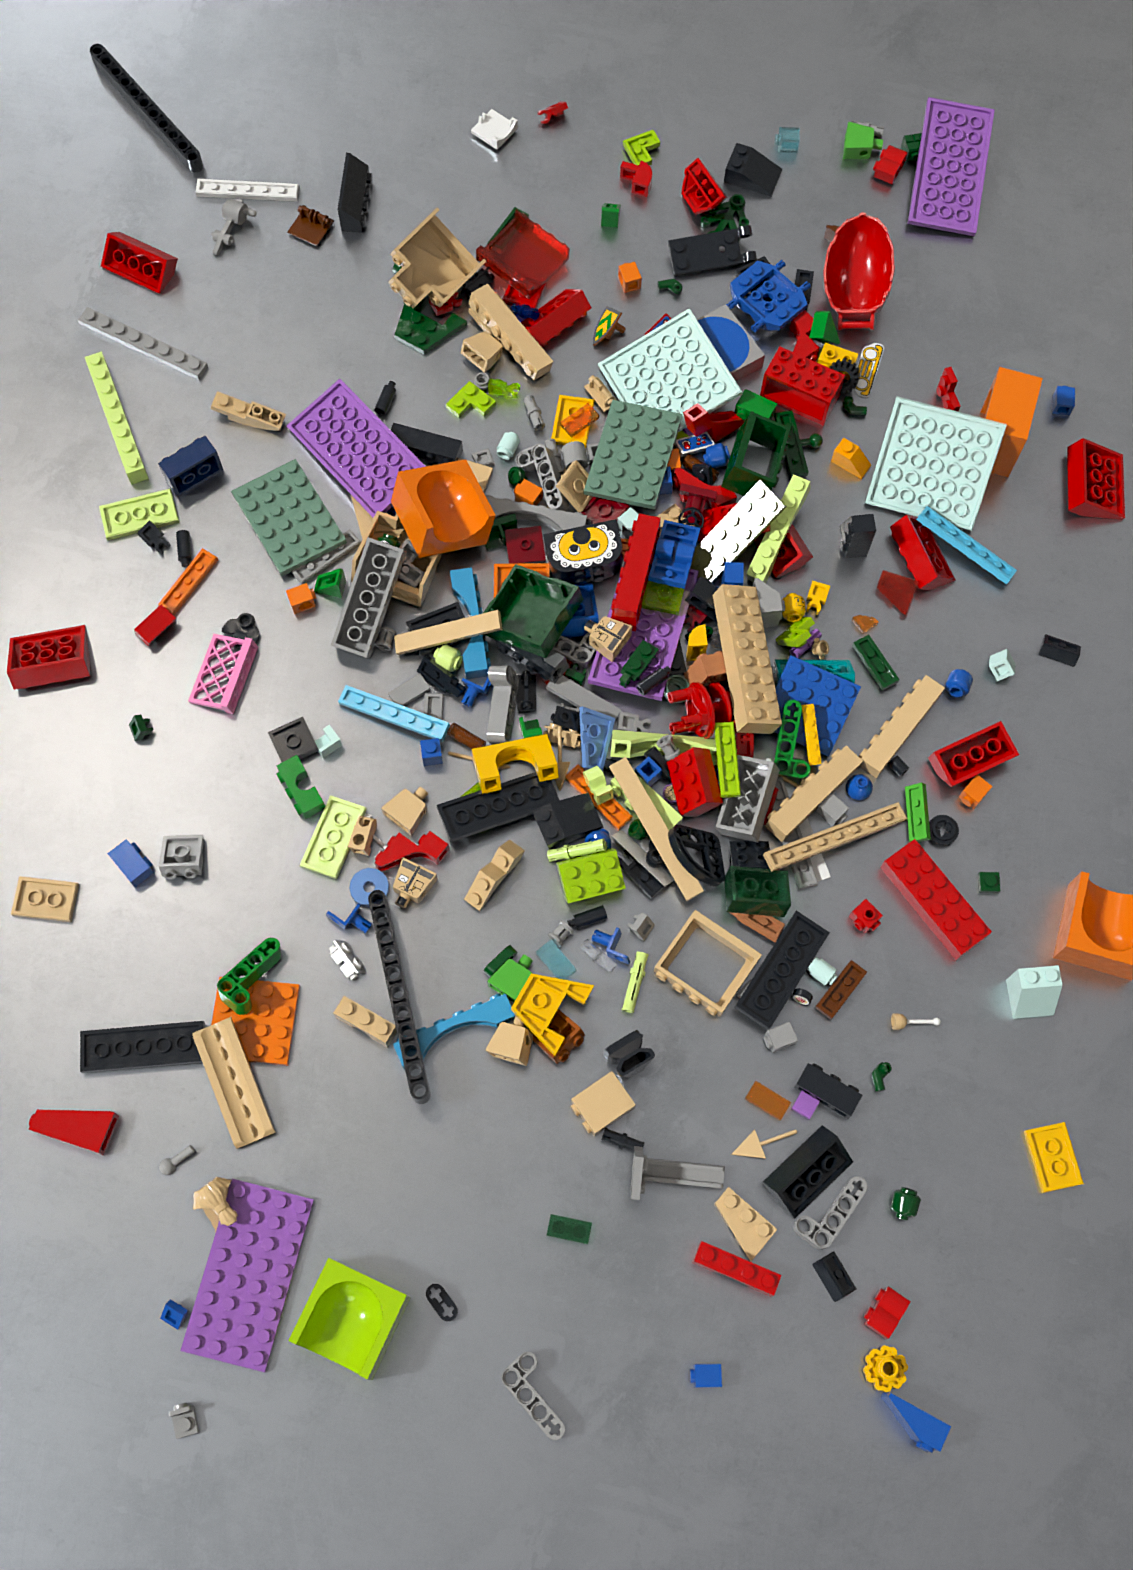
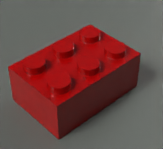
[667,747,723,817]

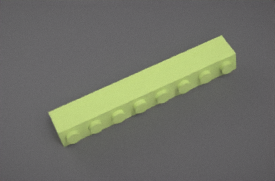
[85,351,149,485]

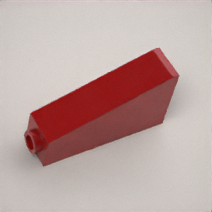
[28,1109,119,1155]

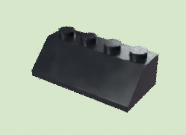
[337,152,372,233]
[763,1125,853,1219]

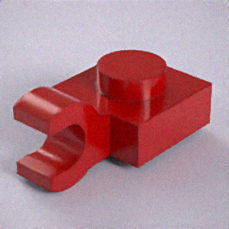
[538,101,568,124]

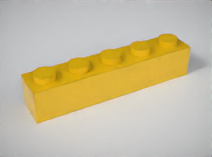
[801,704,822,765]

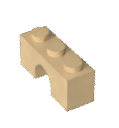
[333,996,397,1048]

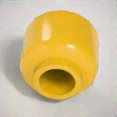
[782,593,806,622]

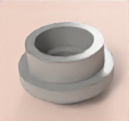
[473,372,491,390]

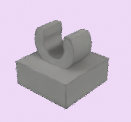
[628,912,655,941]

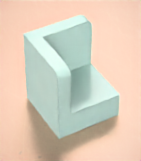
[617,507,639,534]
[989,649,1016,681]
[315,725,342,759]

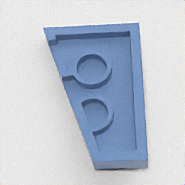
[579,706,615,772]

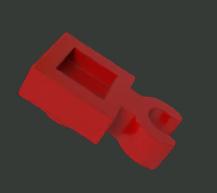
[429,292,462,316]

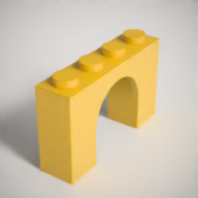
[472,734,559,794]

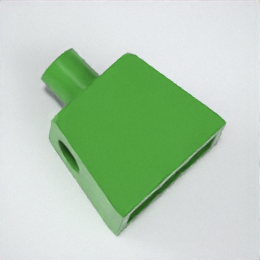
[843,122,883,159]
[487,954,533,1003]

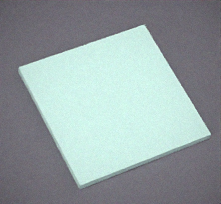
[598,308,742,432]
[865,396,1007,531]

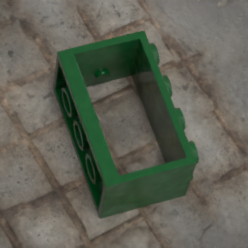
[721,411,791,496]

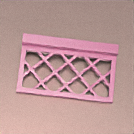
[188,634,258,714]

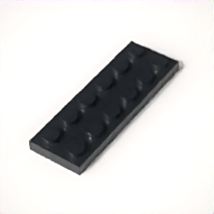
[437,772,559,842]
[734,910,830,1030]
[80,1021,205,1073]

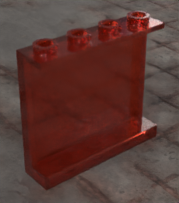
[476,209,570,299]

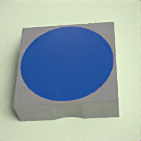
[697,304,765,380]

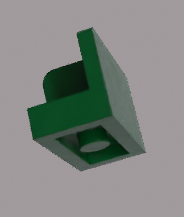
[485,513,518,551]

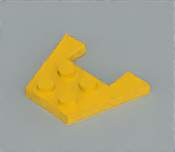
[511,973,594,1056]

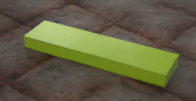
[714,722,741,798]

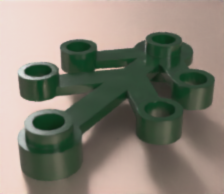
[700,194,749,241]

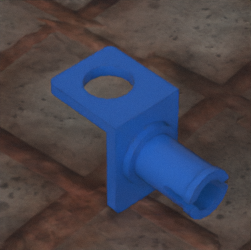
[461,678,492,708]
[326,903,373,934]
[592,927,630,964]

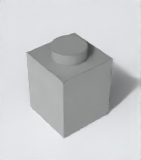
[816,792,849,827]
[764,1022,798,1053]

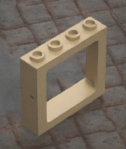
[654,910,762,1017]

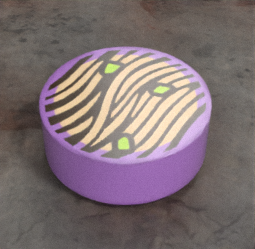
[662,784,677,804]

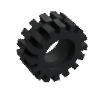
[829,358,860,394]

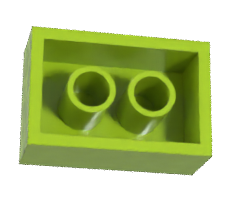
[556,848,626,903]

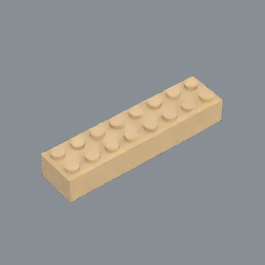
[713,584,782,734]

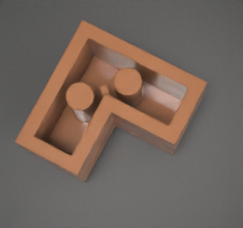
[684,651,728,690]

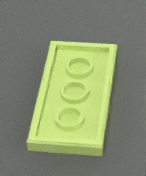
[99,488,180,540]
[300,795,367,879]

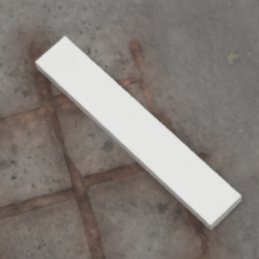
[195,179,300,202]

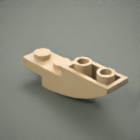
[211,391,286,431]

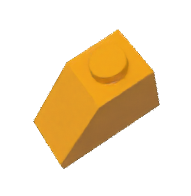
[831,438,871,480]

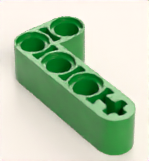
[773,699,810,778]
[217,937,282,1015]

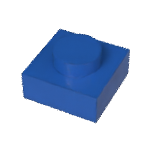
[160,1299,188,1330]

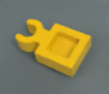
[806,580,830,615]

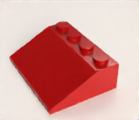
[1067,438,1125,520]
[7,625,90,690]

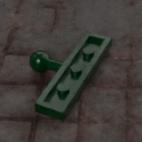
[774,410,823,478]

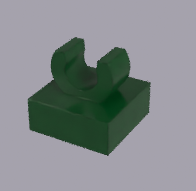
[565,664,587,687]
[129,714,154,741]

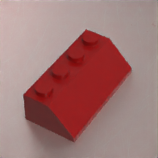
[100,232,178,294]
[521,289,592,347]
[890,514,956,590]
[754,524,813,578]
[928,721,1019,787]

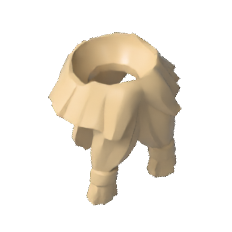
[193,1177,238,1233]

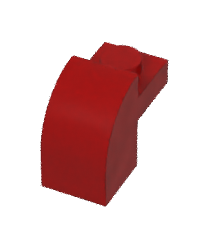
[620,161,652,197]

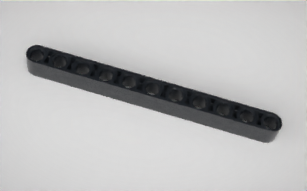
[90,44,203,173]
[368,890,431,1104]

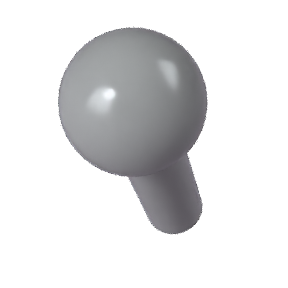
[159,1145,195,1175]

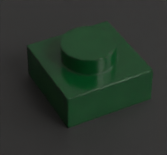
[978,872,1001,893]

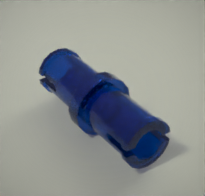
[511,303,540,320]

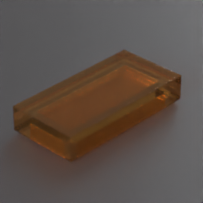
[560,403,599,438]
[745,1081,791,1121]

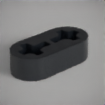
[426,1284,458,1322]

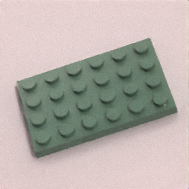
[584,400,682,510]
[231,459,347,576]

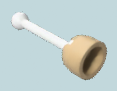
[891,1013,941,1030]

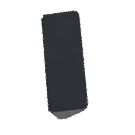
[1039,634,1081,667]
[812,1251,857,1302]

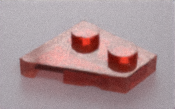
[877,570,919,616]

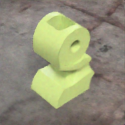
[583,766,614,805]

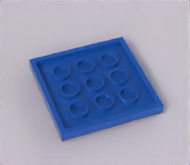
[774,655,861,757]

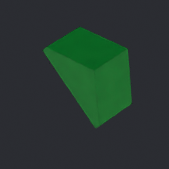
[601,203,621,228]
[809,311,840,345]
[314,568,346,598]

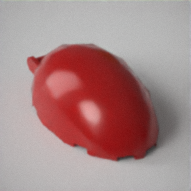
[823,212,895,331]

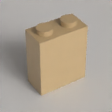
[570,1071,636,1136]

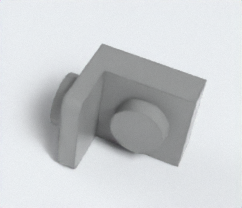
[168,1403,199,1439]

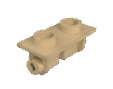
[584,375,616,412]
[543,722,581,748]

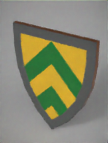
[593,306,626,346]

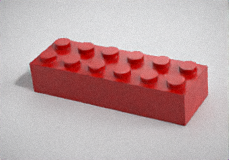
[611,513,661,632]
[880,839,992,960]

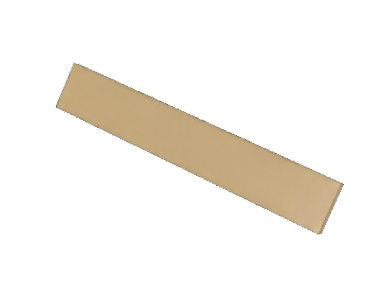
[394,610,502,655]

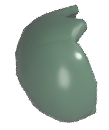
[664,675,689,704]

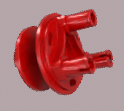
[667,682,734,739]

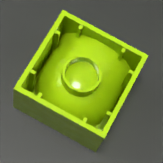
[288,1258,411,1380]

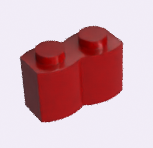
[873,145,908,184]
[864,1286,911,1339]

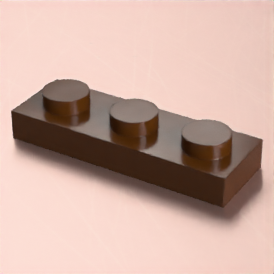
[815,960,867,1020]

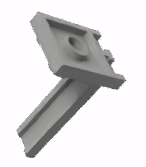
[630,1146,725,1200]

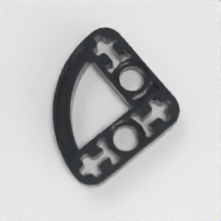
[668,825,725,887]

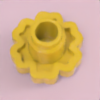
[863,1345,908,1392]

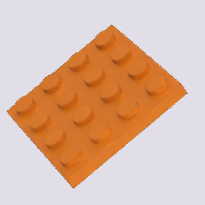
[211,977,300,1066]

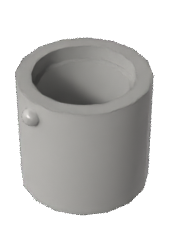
[560,441,588,470]

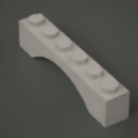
[485,495,587,531]

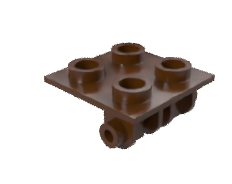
[287,205,334,246]

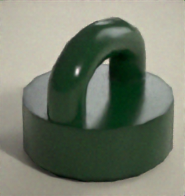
[508,467,527,485]
[628,819,647,841]

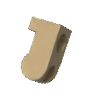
[348,816,377,856]

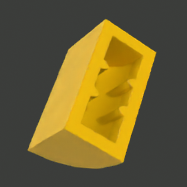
[686,624,708,662]

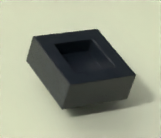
[692,464,713,485]

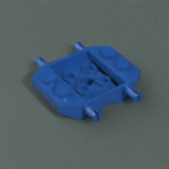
[726,260,811,332]

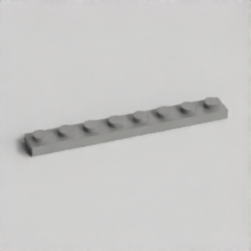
[78,307,208,380]

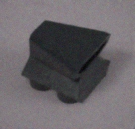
[603,1030,655,1078]

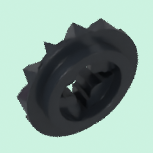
[929,815,959,846]

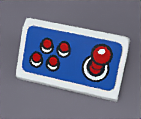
[675,432,714,458]

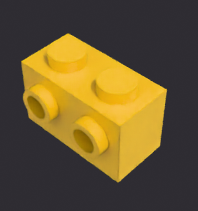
[817,342,858,380]

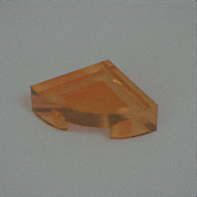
[852,615,878,634]

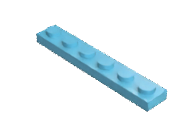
[916,506,1017,584]
[338,685,450,742]

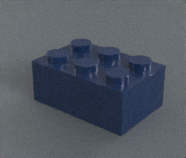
[158,436,223,497]

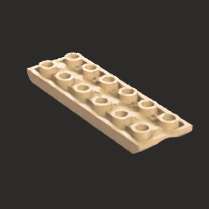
[192,1017,276,1149]

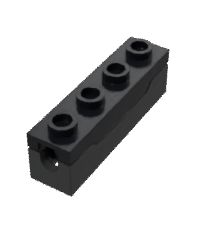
[495,640,569,684]

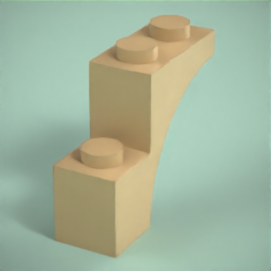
[464,839,525,911]

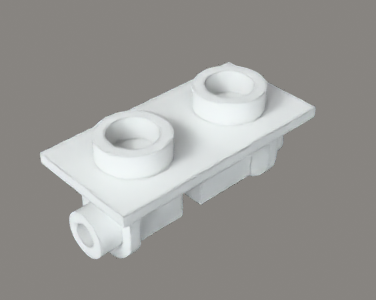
[329,941,366,981]

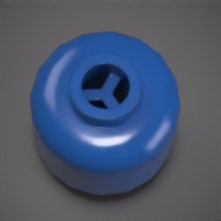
[703,443,730,469]
[945,669,973,697]

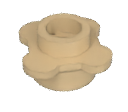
[812,638,829,660]

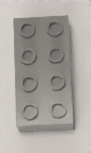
[716,755,780,842]

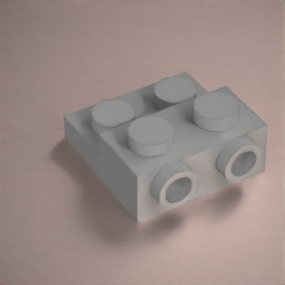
[159,835,204,879]

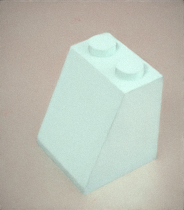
[1006,965,1062,1019]

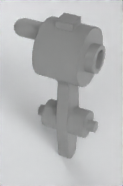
[211,198,257,255]

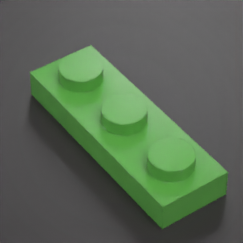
[905,782,931,843]

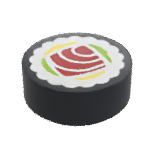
[791,988,813,1006]

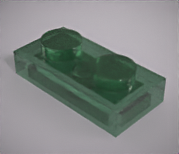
[546,1214,592,1245]

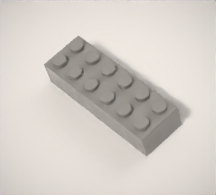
[331,537,407,659]

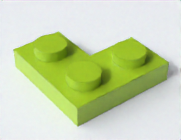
[623,130,660,166]
[446,381,496,418]
[775,617,815,647]

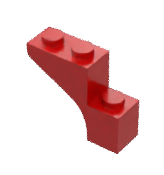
[790,310,819,361]
[683,403,744,443]
[672,468,737,508]
[375,831,450,872]

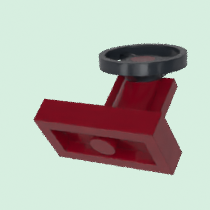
[678,483,717,529]

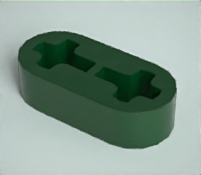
[483,945,518,977]

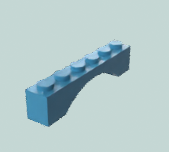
[450,567,491,680]
[393,993,515,1070]

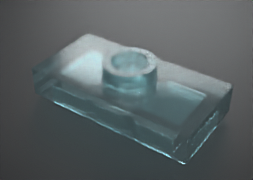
[536,940,577,980]

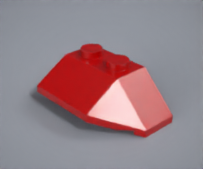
[681,158,728,215]

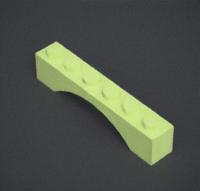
[746,474,811,583]
[610,730,718,766]

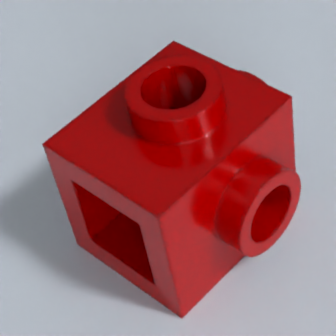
[849,899,883,933]

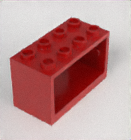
[760,346,845,426]

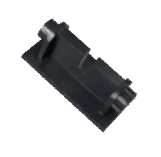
[460,266,495,299]
[517,670,536,711]
[550,705,581,733]

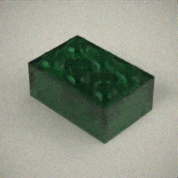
[724,866,791,917]

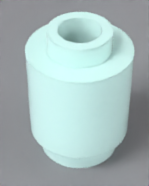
[497,432,520,460]
[807,957,838,985]

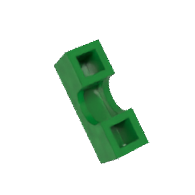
[276,755,325,819]

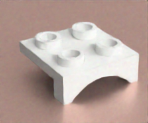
[471,109,518,150]

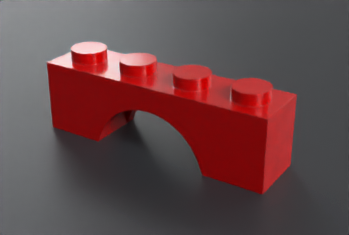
[692,1241,782,1297]

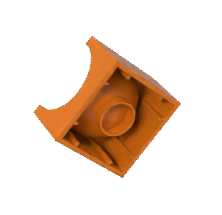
[981,367,1043,477]
[391,459,496,558]
[1053,871,1133,980]

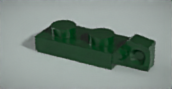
[619,640,659,688]

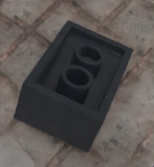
[724,143,782,197]
[532,793,604,850]

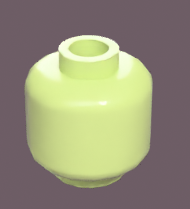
[433,644,463,672]

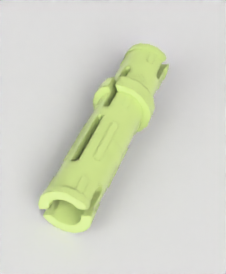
[547,838,607,862]
[622,951,649,1013]

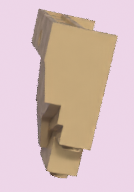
[388,208,486,308]
[351,511,442,607]

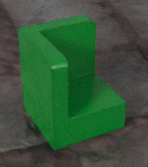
[519,717,542,739]

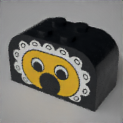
[543,519,623,586]

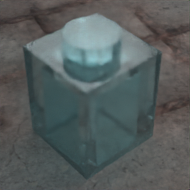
[774,127,800,153]

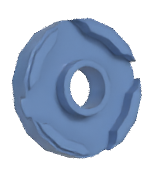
[349,868,389,908]

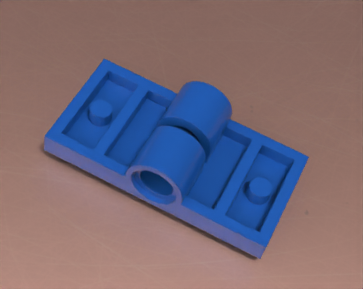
[648,520,700,589]

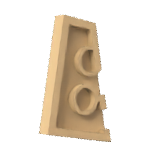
[715,1187,777,1262]

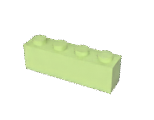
[610,774,683,830]

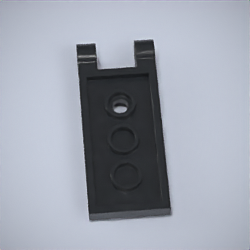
[668,225,757,276]

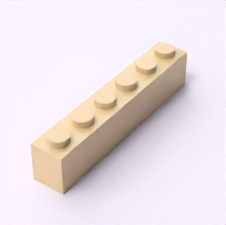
[469,284,554,380]
[859,675,945,779]
[765,746,863,842]

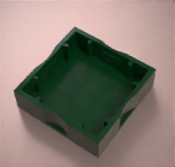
[483,564,584,658]

